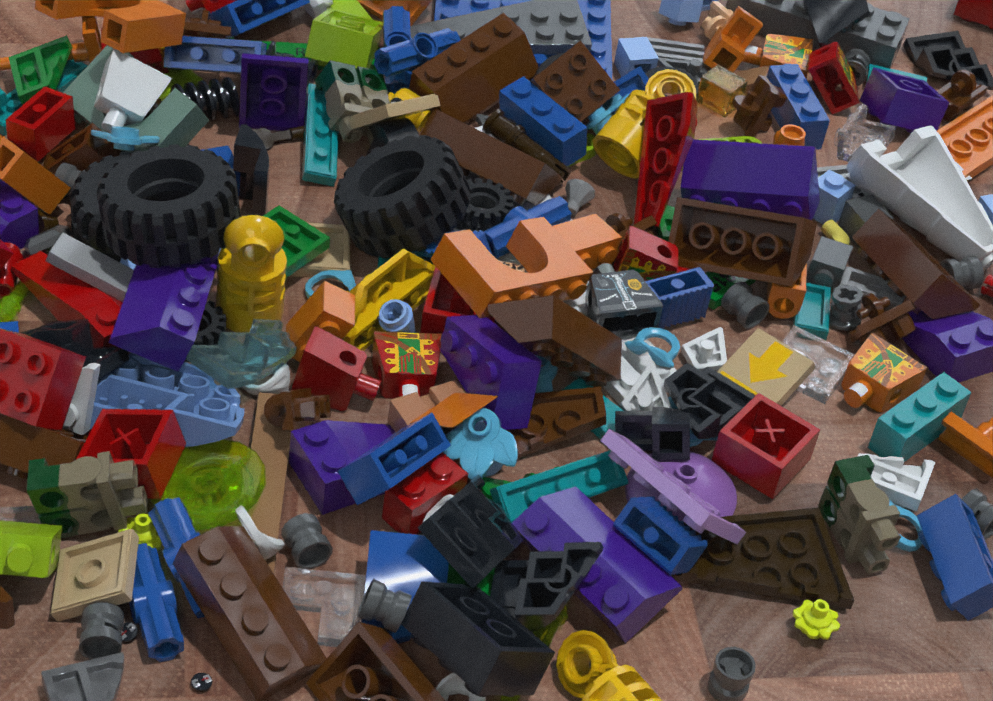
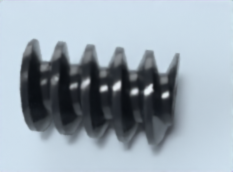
[170,77,239,121]

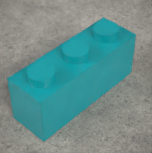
[867,372,972,462]

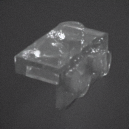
[834,104,895,162]

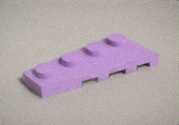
[600,429,746,544]

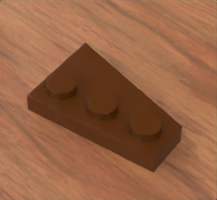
[507,386,606,458]

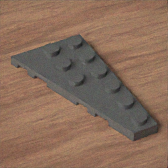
[410,0,592,54]

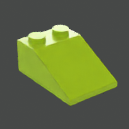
[305,8,383,68]

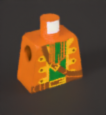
[742,34,814,78]
[841,333,927,413]

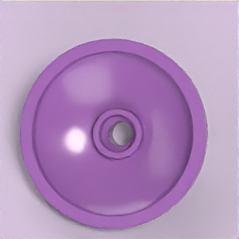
[625,451,737,521]

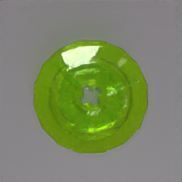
[150,439,266,531]

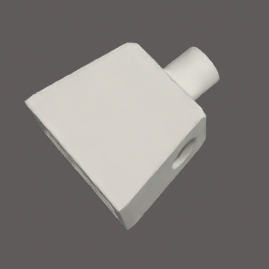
[94,49,172,133]

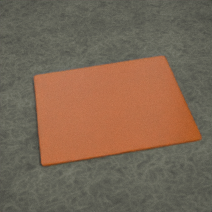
[410,392,498,428]

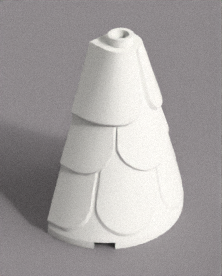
[846,125,993,271]

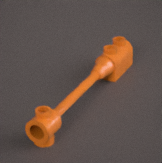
[767,124,807,319]

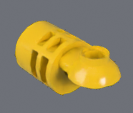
[592,69,696,178]
[216,215,287,335]
[556,630,663,701]

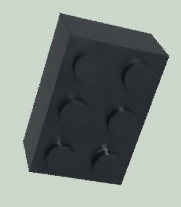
[401,581,555,697]

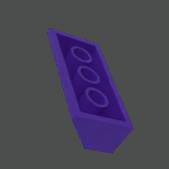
[680,139,820,220]
[108,250,220,372]
[512,487,683,644]

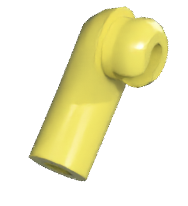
[821,219,850,245]

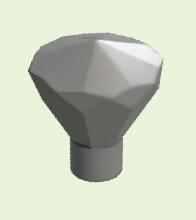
[565,179,595,216]

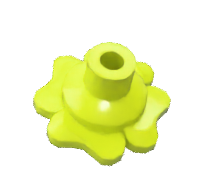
[118,513,162,551]
[792,599,840,640]

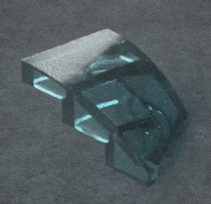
[186,319,297,389]

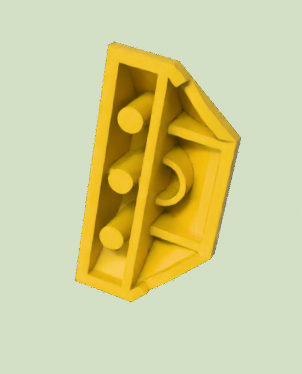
[342,248,435,351]

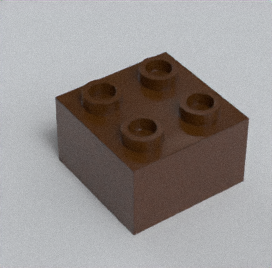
[530,40,620,122]

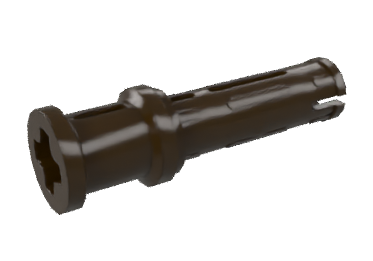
[482,109,571,185]

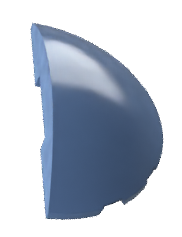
[90,353,245,447]

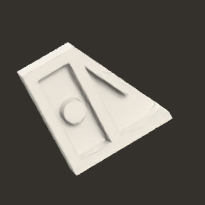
[858,453,935,512]

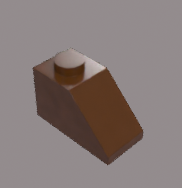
[43,123,121,175]

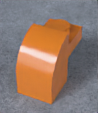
[703,6,763,80]

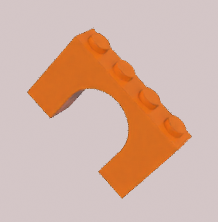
[35,0,186,53]
[0,135,71,215]
[431,217,593,318]

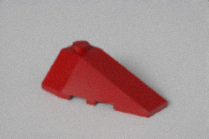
[634,92,698,227]
[11,251,122,348]

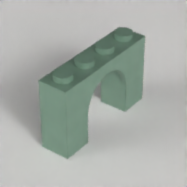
[63,45,209,154]

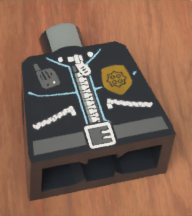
[585,263,663,336]

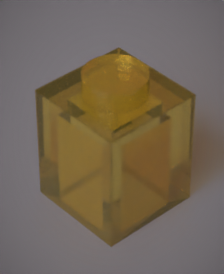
[696,65,748,117]

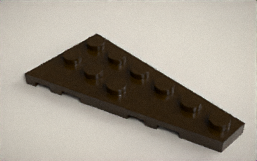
[671,507,854,609]

